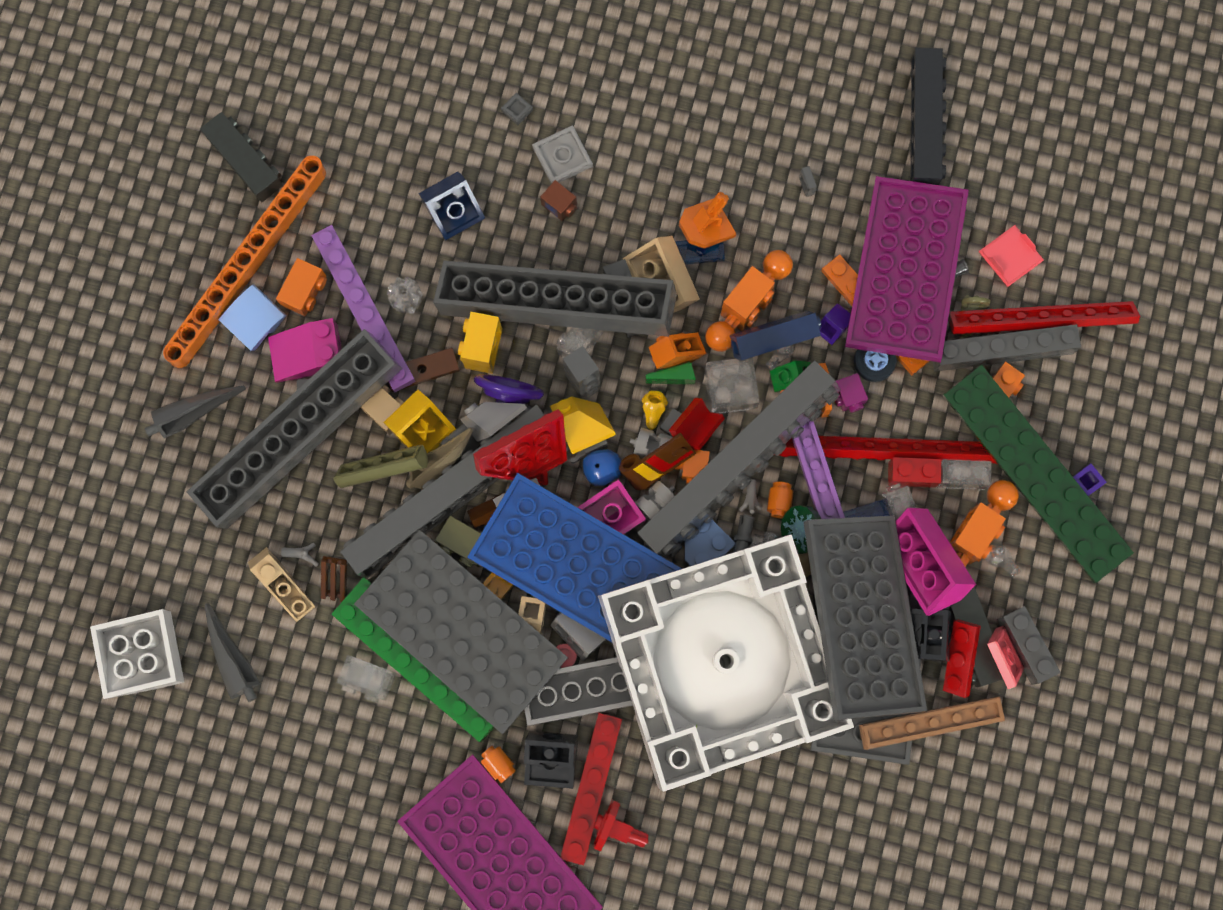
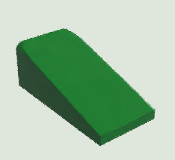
[645,362,696,384]

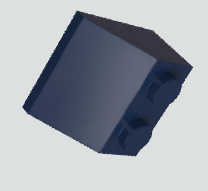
[418,171,485,241]

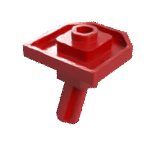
[593,799,649,851]

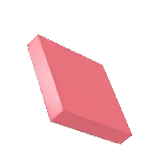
[987,626,1024,689]

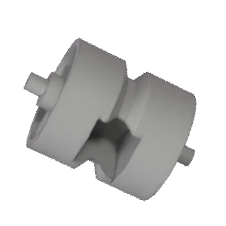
[630,428,673,459]
[635,481,675,522]

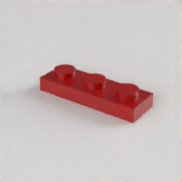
[943,619,981,698]

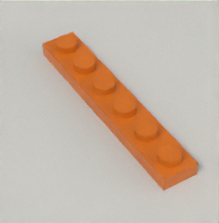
[821,254,930,376]

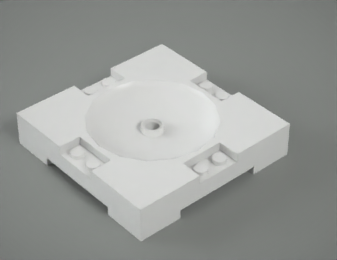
[598,535,854,792]

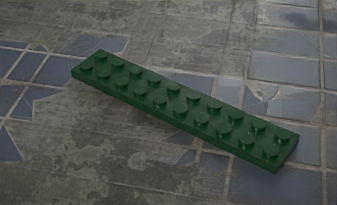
[942,365,1134,583]

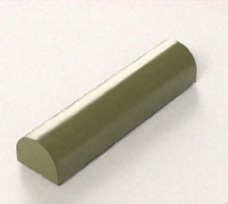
[333,445,428,488]

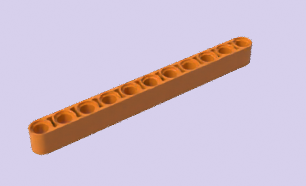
[163,156,326,368]

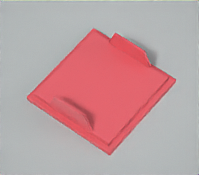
[979,225,1044,287]

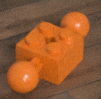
[705,250,793,352]
[949,480,1019,567]

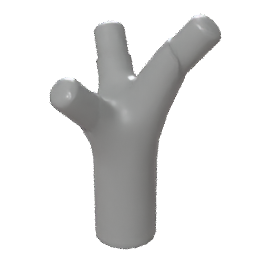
[739,480,762,513]
[281,543,319,567]

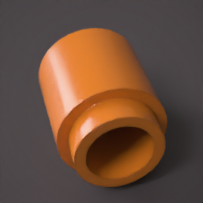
[767,482,794,519]
[481,745,516,783]

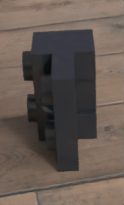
[910,609,952,662]
[524,731,578,789]

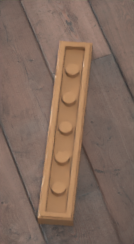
[859,696,1005,750]

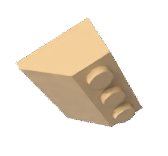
[623,236,700,313]

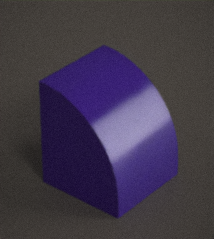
[819,303,851,345]
[1073,463,1107,496]

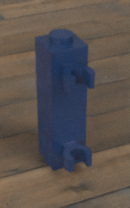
[730,311,821,360]

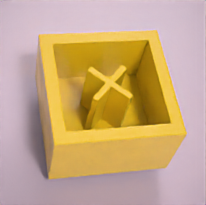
[458,312,503,374]
[383,390,456,453]

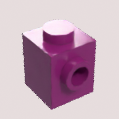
[835,373,868,413]

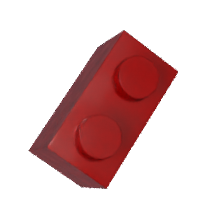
[888,457,941,488]

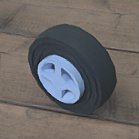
[854,349,897,382]

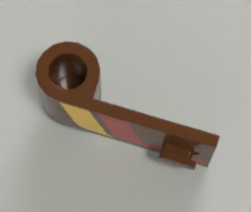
[619,433,696,490]

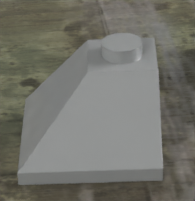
[460,402,527,442]

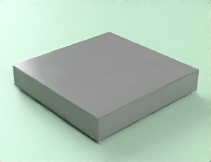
[532,125,593,184]

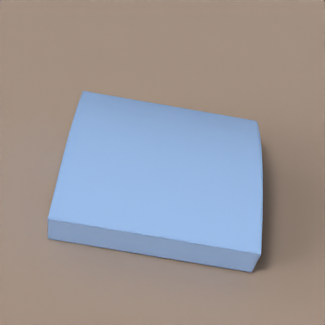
[219,285,287,351]

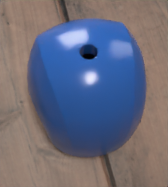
[583,449,622,486]

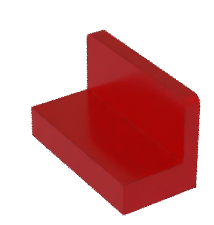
[669,397,725,450]

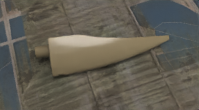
[406,428,473,489]

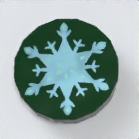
[781,505,821,554]

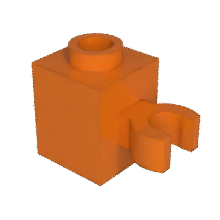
[675,450,710,484]

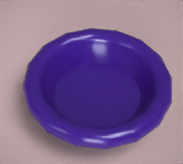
[474,374,544,404]

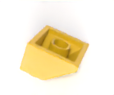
[550,396,616,454]

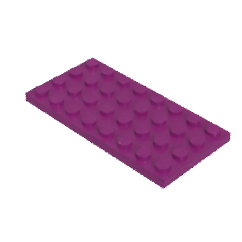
[845,176,969,363]
[397,754,603,910]

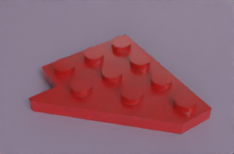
[473,409,567,486]

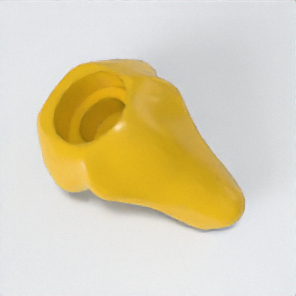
[642,390,668,430]

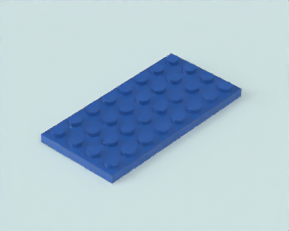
[467,473,682,642]

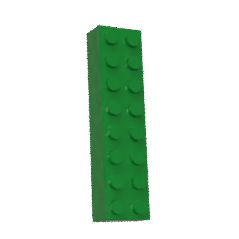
[331,577,494,742]

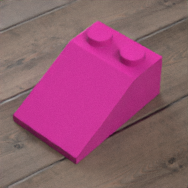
[268,318,342,383]

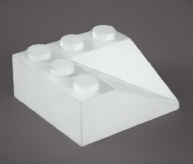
[90,609,184,699]

